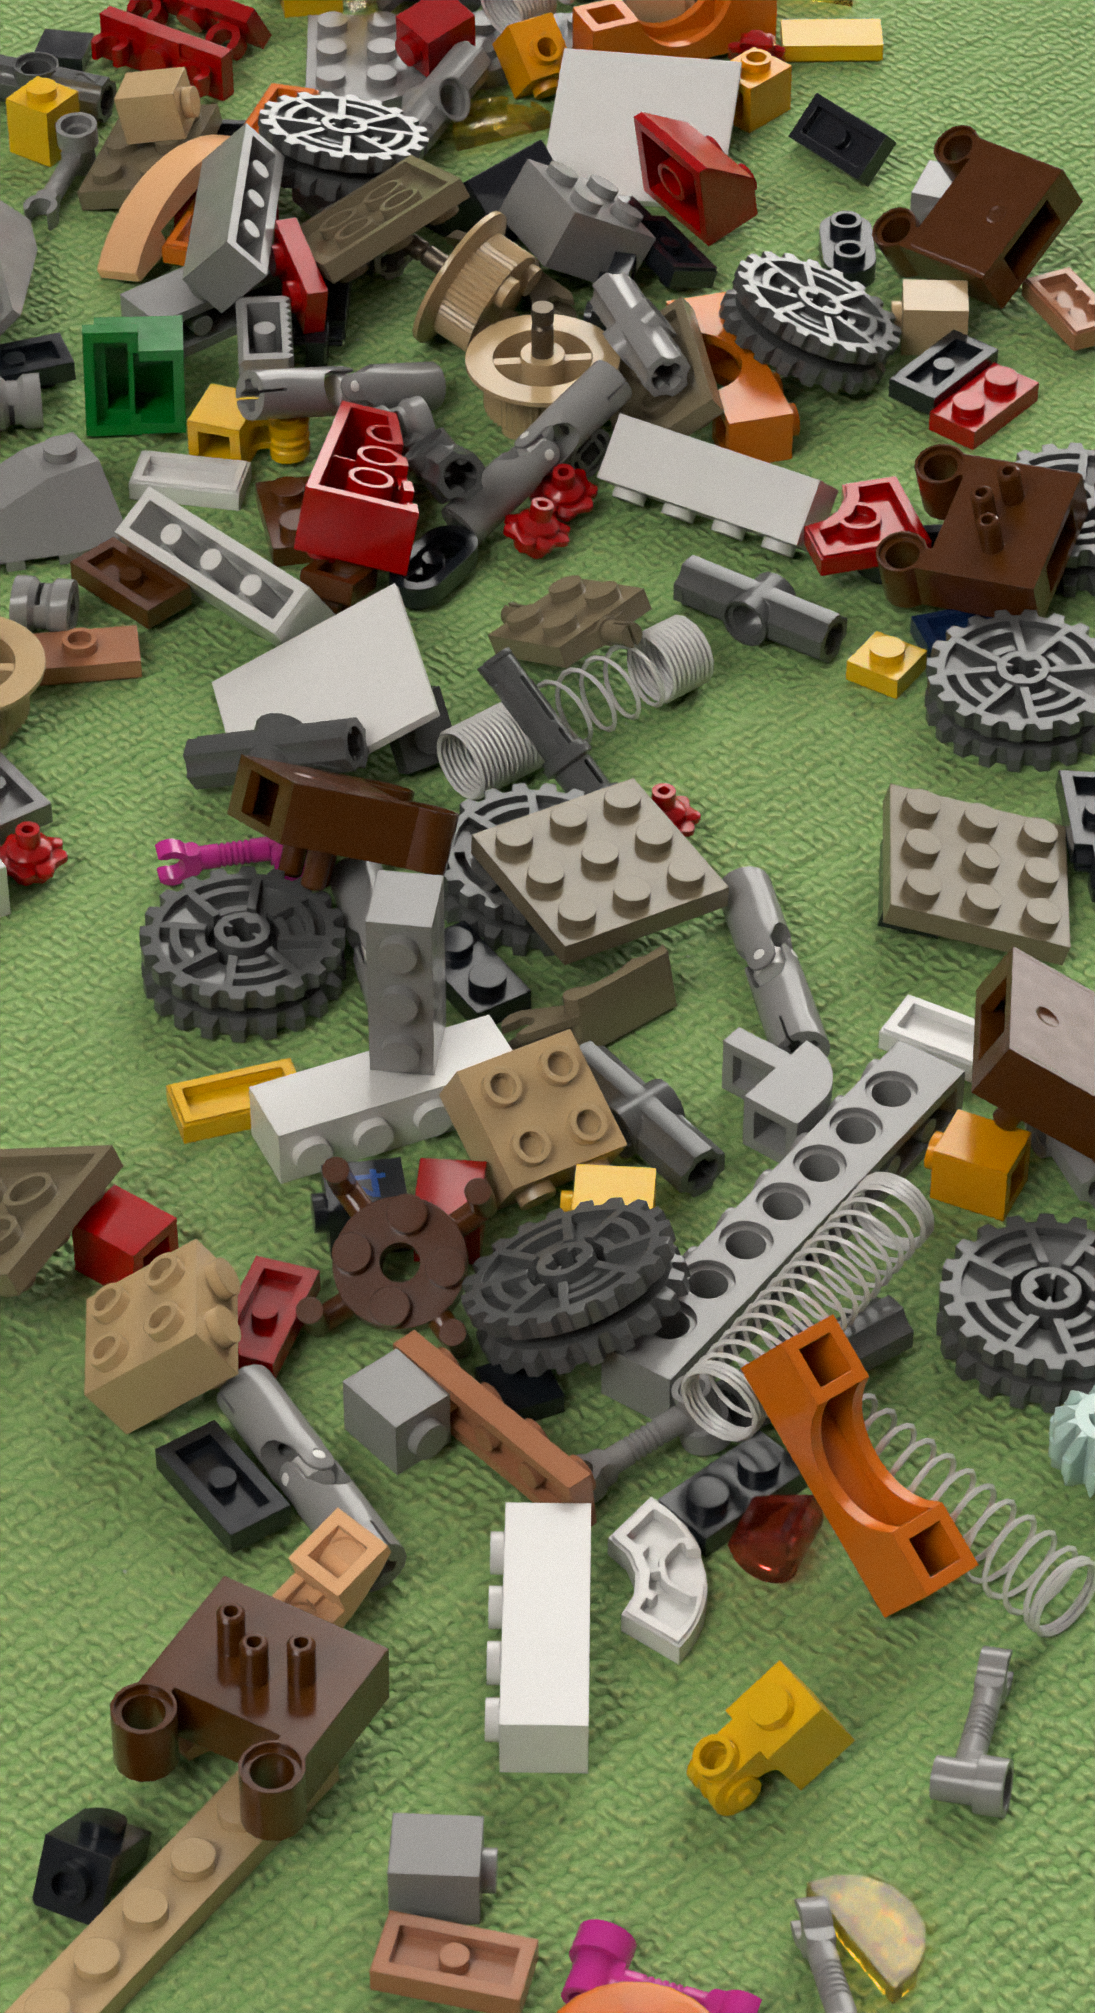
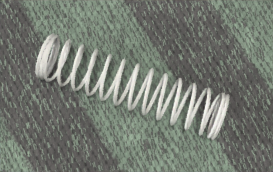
[862,1393,1095,1638]

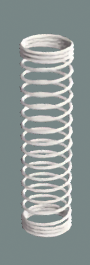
[681,1172,934,1442]

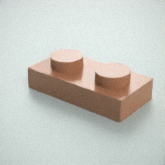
[369,1910,539,2013]

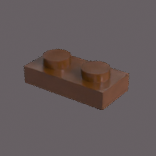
[255,476,315,567]
[70,537,192,629]

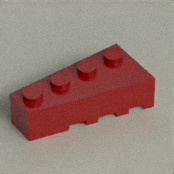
[293,400,419,576]

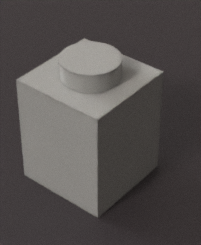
[343,1348,451,1475]
[387,1813,498,1924]

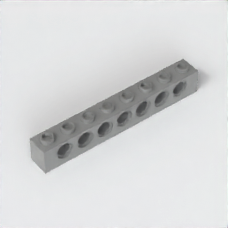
[601,1040,965,1419]

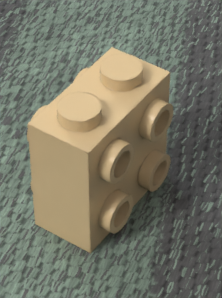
[439,1029,628,1210]
[84,1239,241,1434]

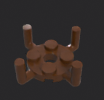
[296,1157,498,1359]

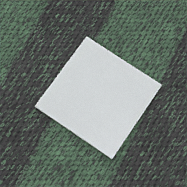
[547,48,742,208]
[212,583,440,754]

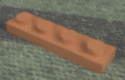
[393,1330,597,1527]

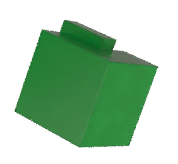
[82,315,186,436]

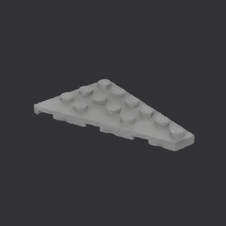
[305,10,573,109]

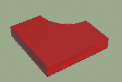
[804,476,932,576]

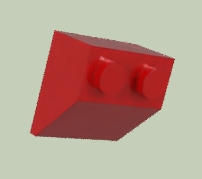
[633,112,758,247]

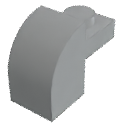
[722,1027,833,1163]

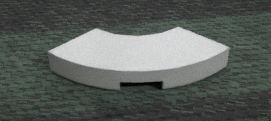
[608,1497,708,1665]

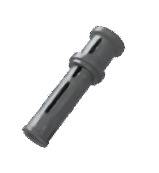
[477,647,618,795]

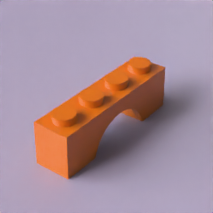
[572,0,777,59]
[666,292,800,463]
[740,1314,979,1618]

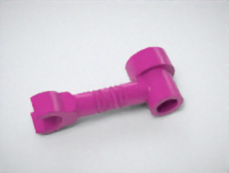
[155,837,308,886]
[561,1919,762,2013]

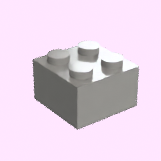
[498,159,656,282]

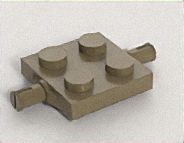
[488,575,652,668]

